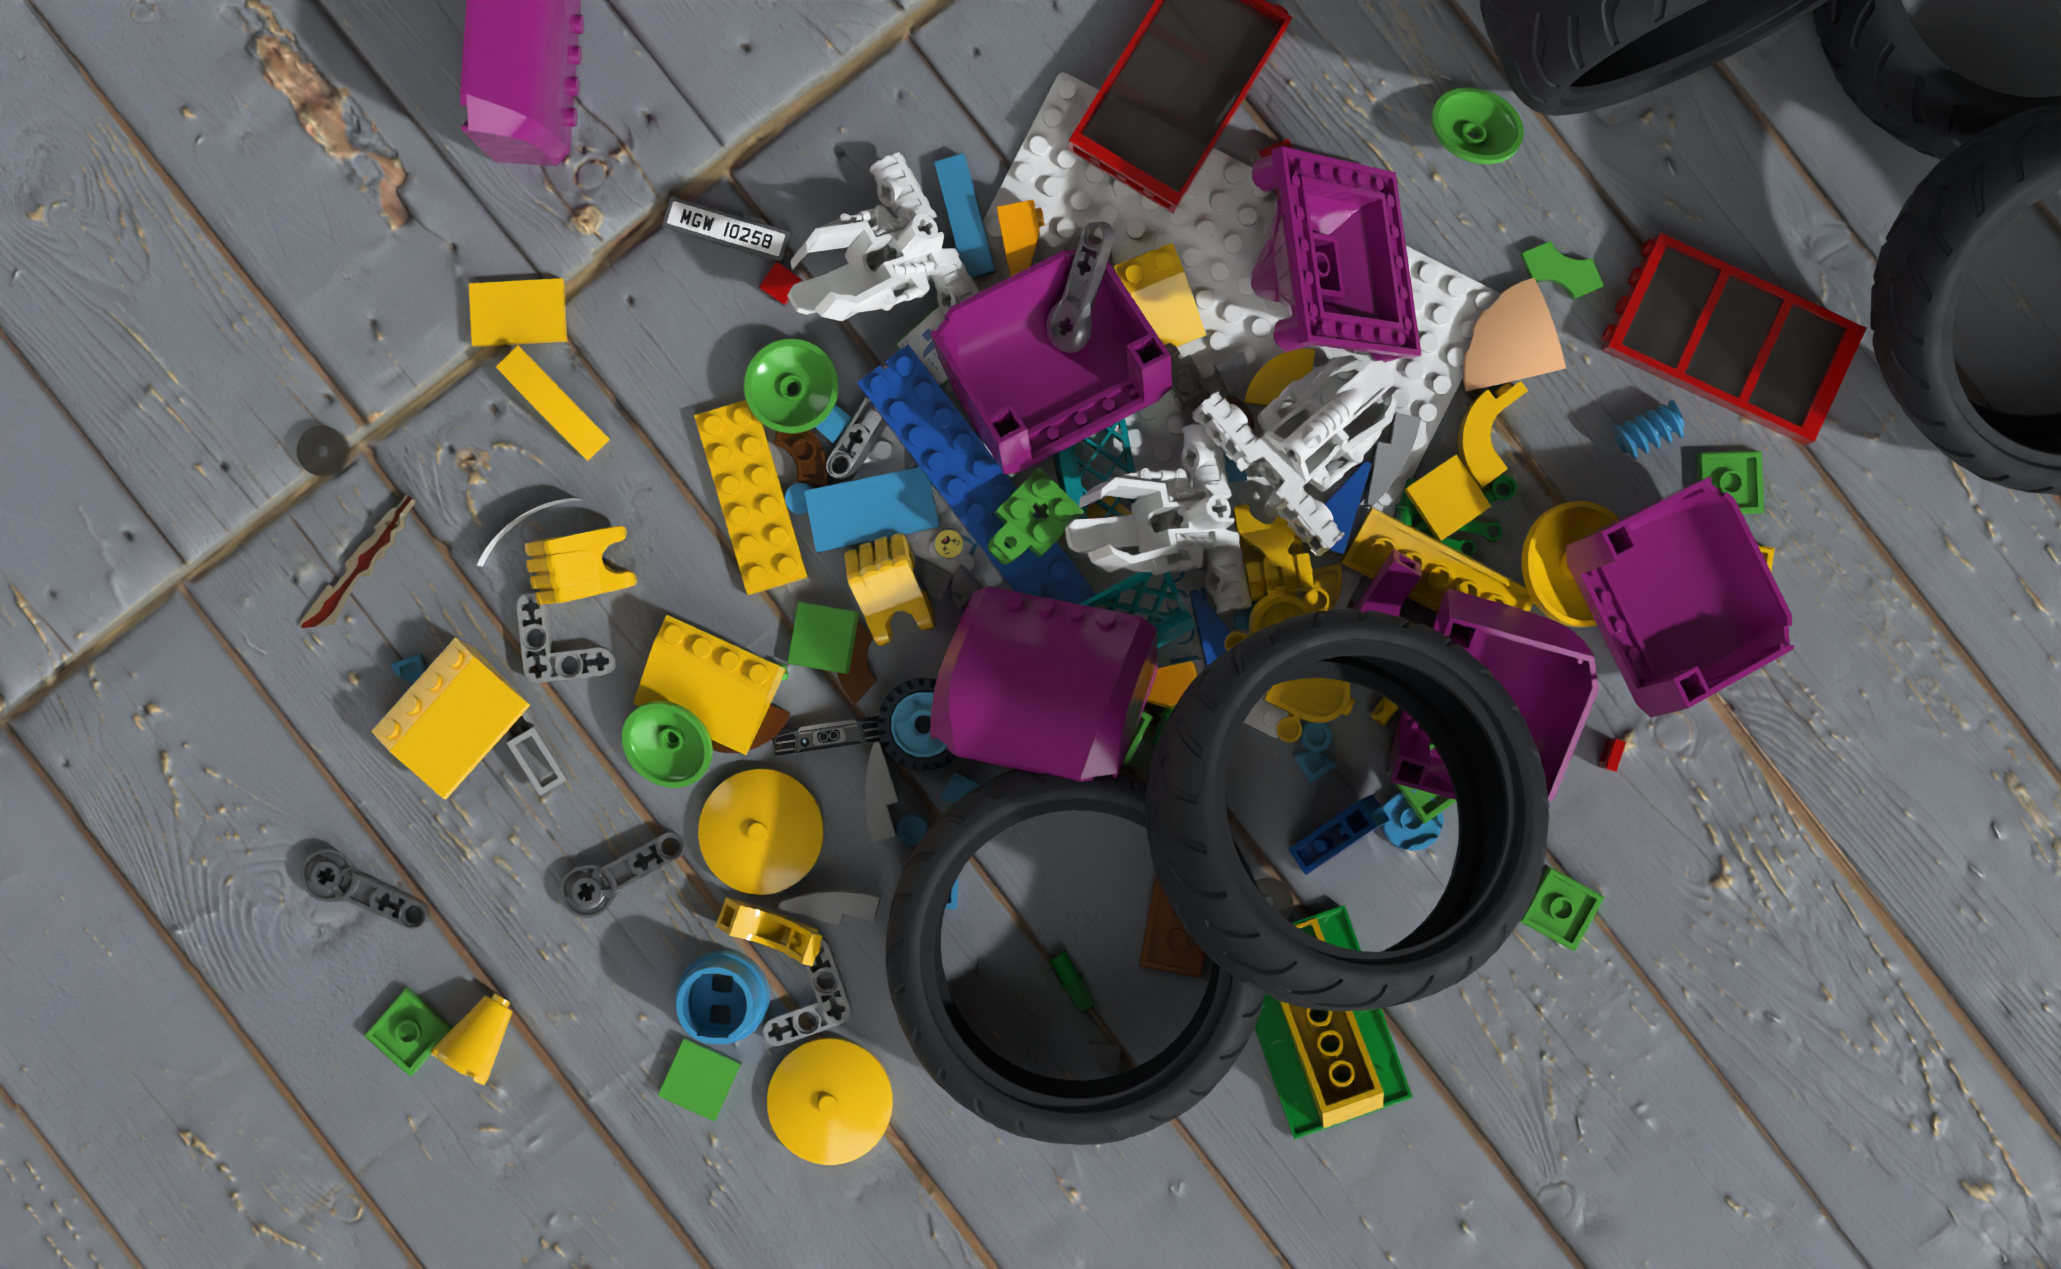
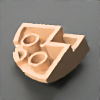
[1463,278,1566,392]

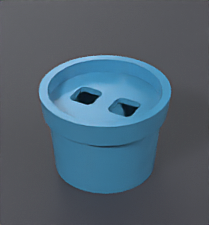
[676,950,770,1044]

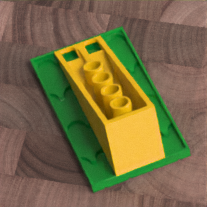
[1255,905,1413,1141]

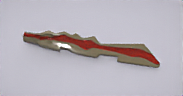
[299,494,416,628]

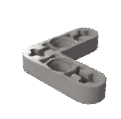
[516,593,617,683]
[763,937,852,1046]

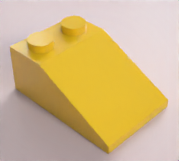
[1113,242,1206,351]

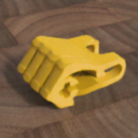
[1233,504,1314,601]
[525,525,638,605]
[844,533,936,647]

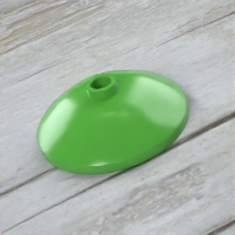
[1431,87,1524,164]
[744,339,839,434]
[622,701,713,788]

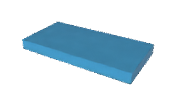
[804,467,940,553]

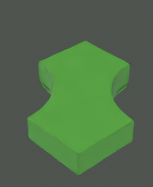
[1520,241,1604,300]

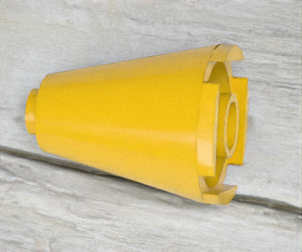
[430,993,513,1085]

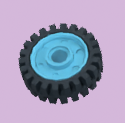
[877,677,957,771]

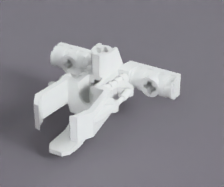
[787,152,980,321]
[1192,355,1397,556]
[1065,423,1252,615]

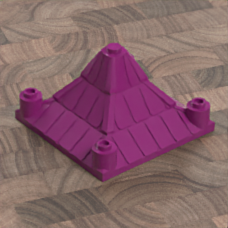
[1251,146,1422,363]

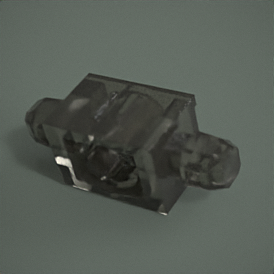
[1164,342,1211,424]

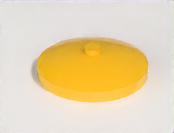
[1521,501,1619,627]
[698,769,825,895]
[767,1037,893,1165]

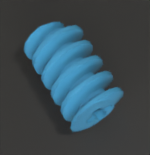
[1612,400,1684,459]

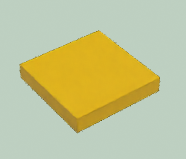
[1404,454,1491,541]

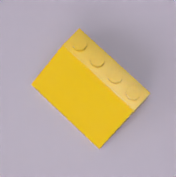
[633,615,786,755]
[371,637,530,800]

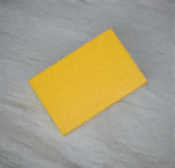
[469,278,568,347]

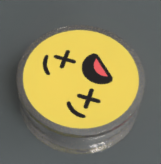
[933,528,965,560]

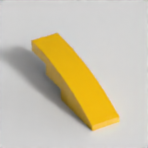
[495,345,610,461]

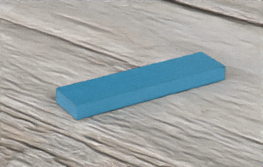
[934,153,997,280]

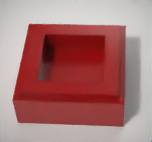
[759,261,803,306]
[1598,738,1626,772]

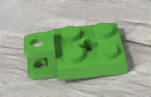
[987,467,1085,565]

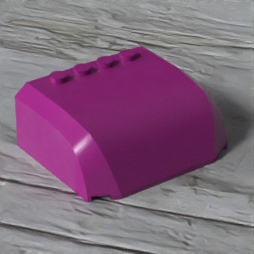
[460,0,584,166]
[930,249,1172,474]
[1566,477,1794,718]
[930,586,1157,782]
[1389,589,1599,802]

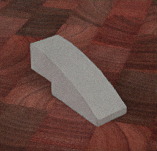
[1363,413,1421,507]
[504,694,568,796]
[865,741,900,843]
[778,889,882,926]

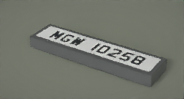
[662,196,791,263]

